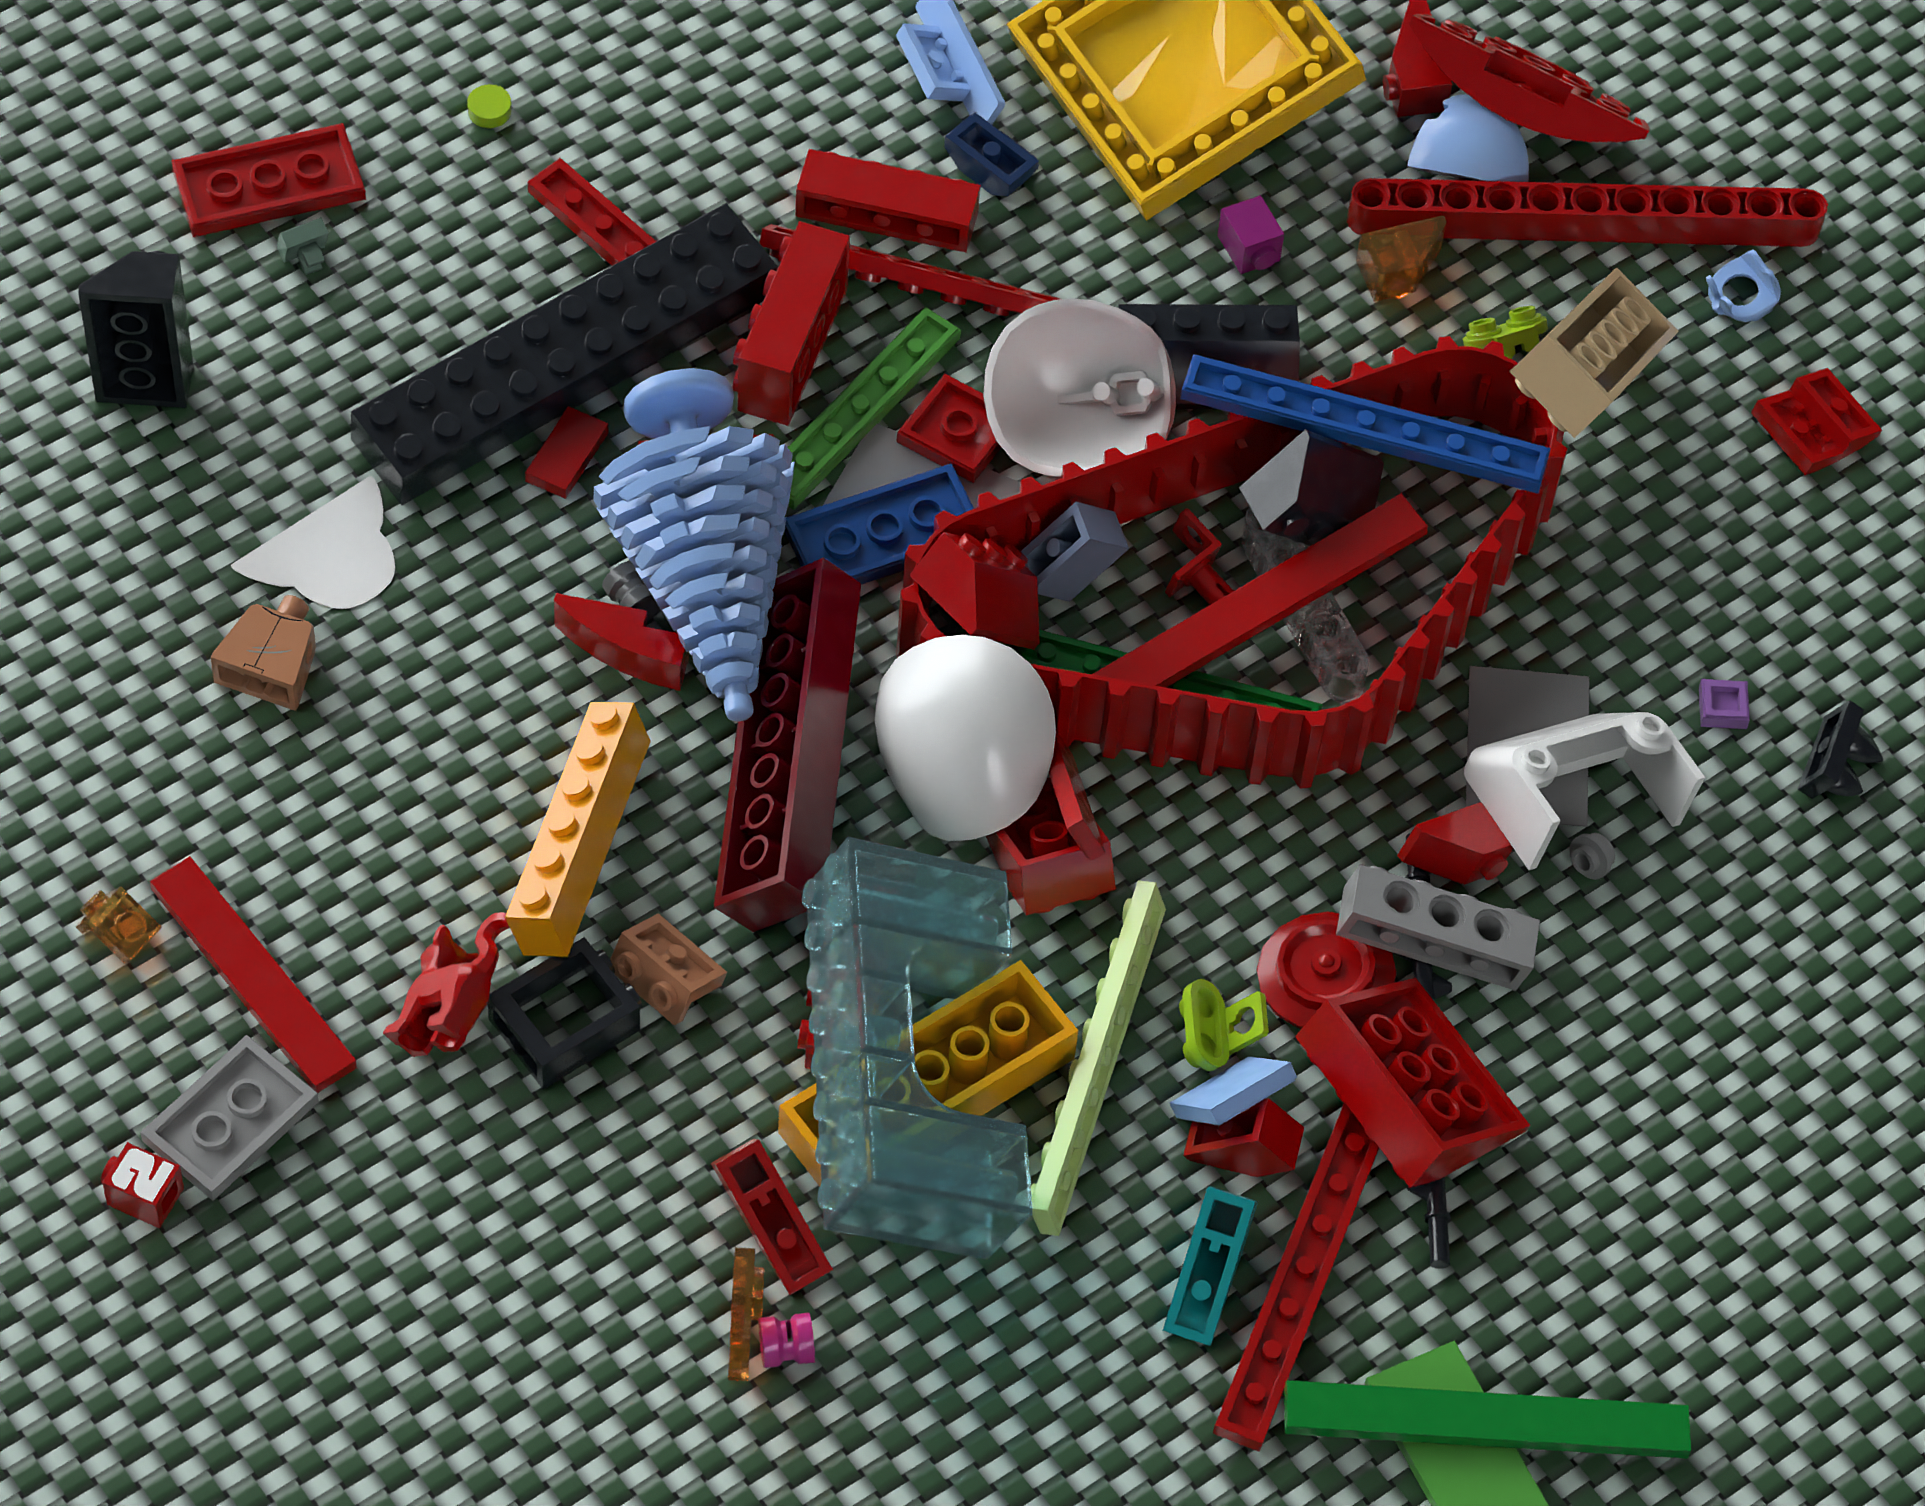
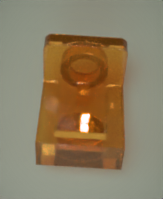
[75,886,162,964]

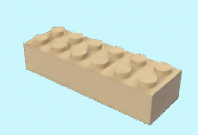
[1509,267,1679,438]

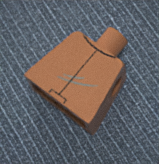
[211,595,316,711]

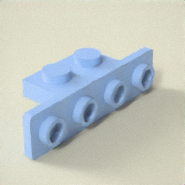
[896,0,1005,125]

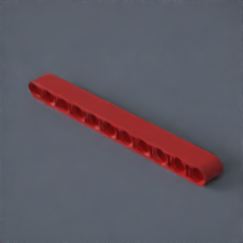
[1347,178,1828,247]

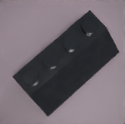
[78,251,194,408]
[1118,304,1300,409]

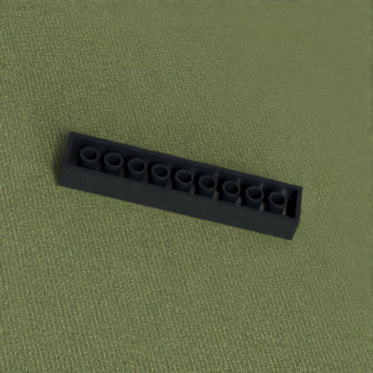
[351,203,778,506]

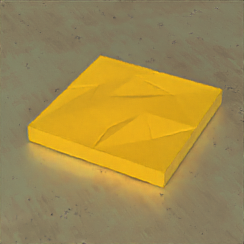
[1006,0,1366,221]

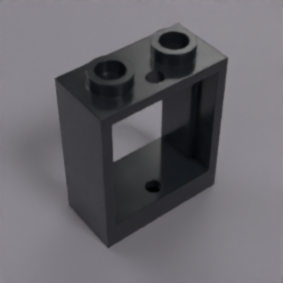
[487,937,643,1089]

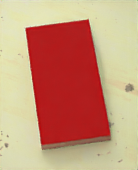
[171,123,366,237]

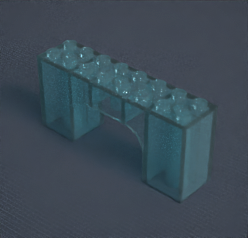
[802,837,1033,1259]

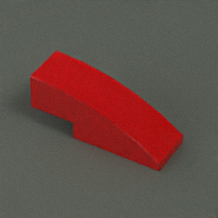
[554,593,689,691]

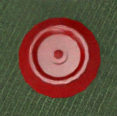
[1257,911,1396,1029]

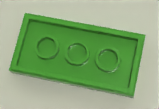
[1364,1340,1549,1506]

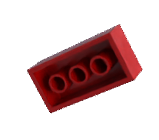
[732,221,850,426]

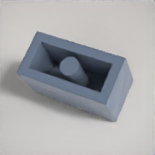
[1021,502,1129,602]

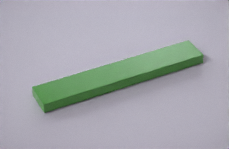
[787,307,961,510]

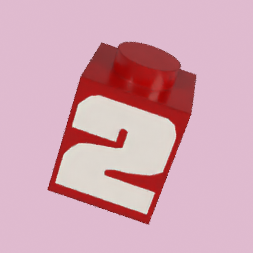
[101,1142,184,1229]

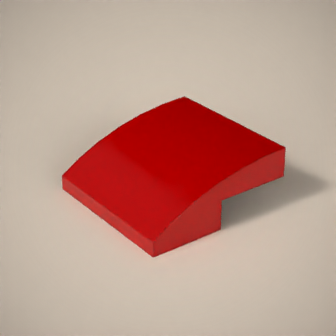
[1751,368,1882,475]

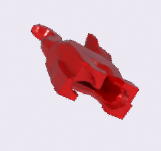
[383,912,510,1057]

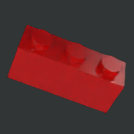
[909,531,1040,650]

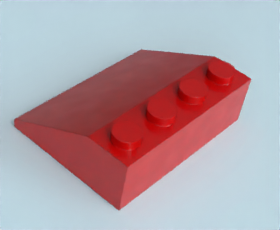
[1295,978,1531,1188]

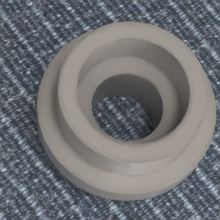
[1569,833,1615,880]

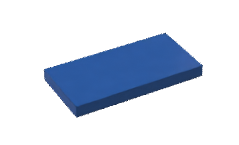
[784,463,974,585]

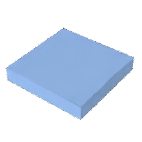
[1170,1056,1297,1126]

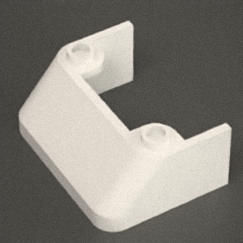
[1464,712,1705,870]

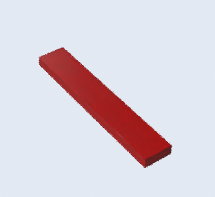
[150,856,357,1093]

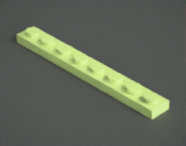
[1027,880,1166,1236]

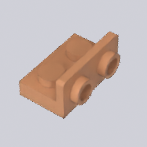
[610,913,727,1025]

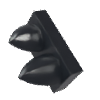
[1797,700,1884,799]

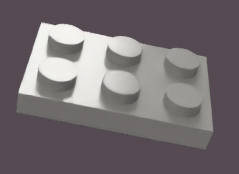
[141,1035,319,1201]

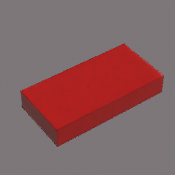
[525,406,609,499]

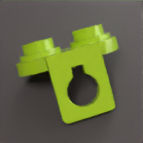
[1462,306,1548,359]
[1179,979,1269,1071]

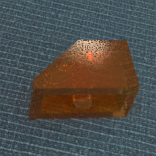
[1356,215,1447,302]

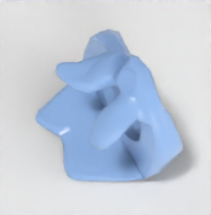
[1706,250,1781,322]

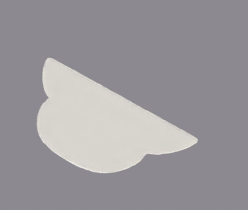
[231,476,395,609]

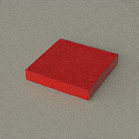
[896,374,1001,483]

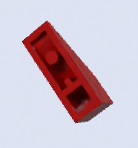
[1383,0,1452,117]
[711,1139,833,1295]

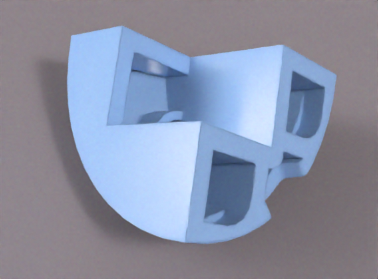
[1407,94,1529,182]

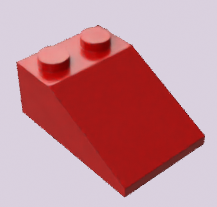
[986,777,1116,916]

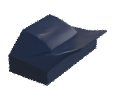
[944,112,1039,196]

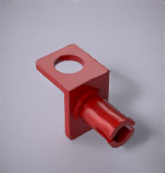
[1165,508,1235,605]

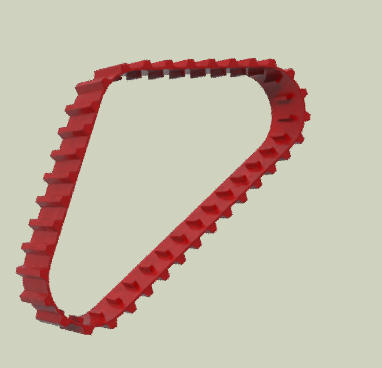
[896,336,1568,789]

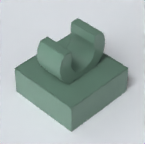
[277,217,329,275]

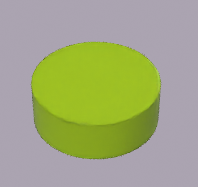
[467,84,512,128]

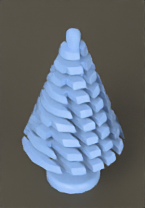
[593,368,795,722]

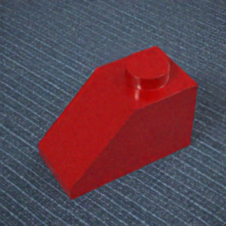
[1397,802,1513,885]
[1183,1098,1305,1177]

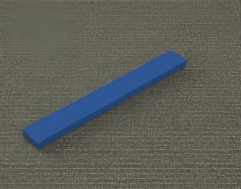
[1180,354,1551,494]

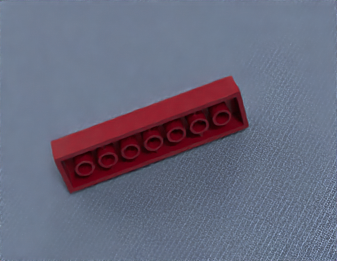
[713,557,861,932]

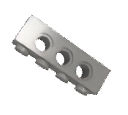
[1336,864,1540,991]

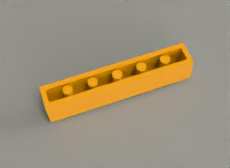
[505,702,651,957]

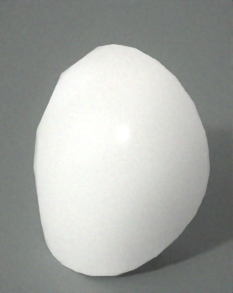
[983,298,1176,477]
[875,635,1056,841]

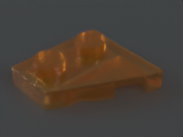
[728,1247,765,1381]

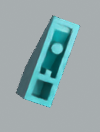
[1162,1186,1259,1346]

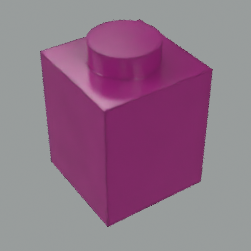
[1217,195,1285,274]

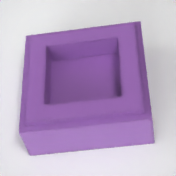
[1699,679,1750,729]

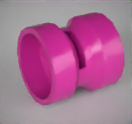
[758,1313,815,1368]

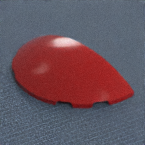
[1409,14,1650,142]

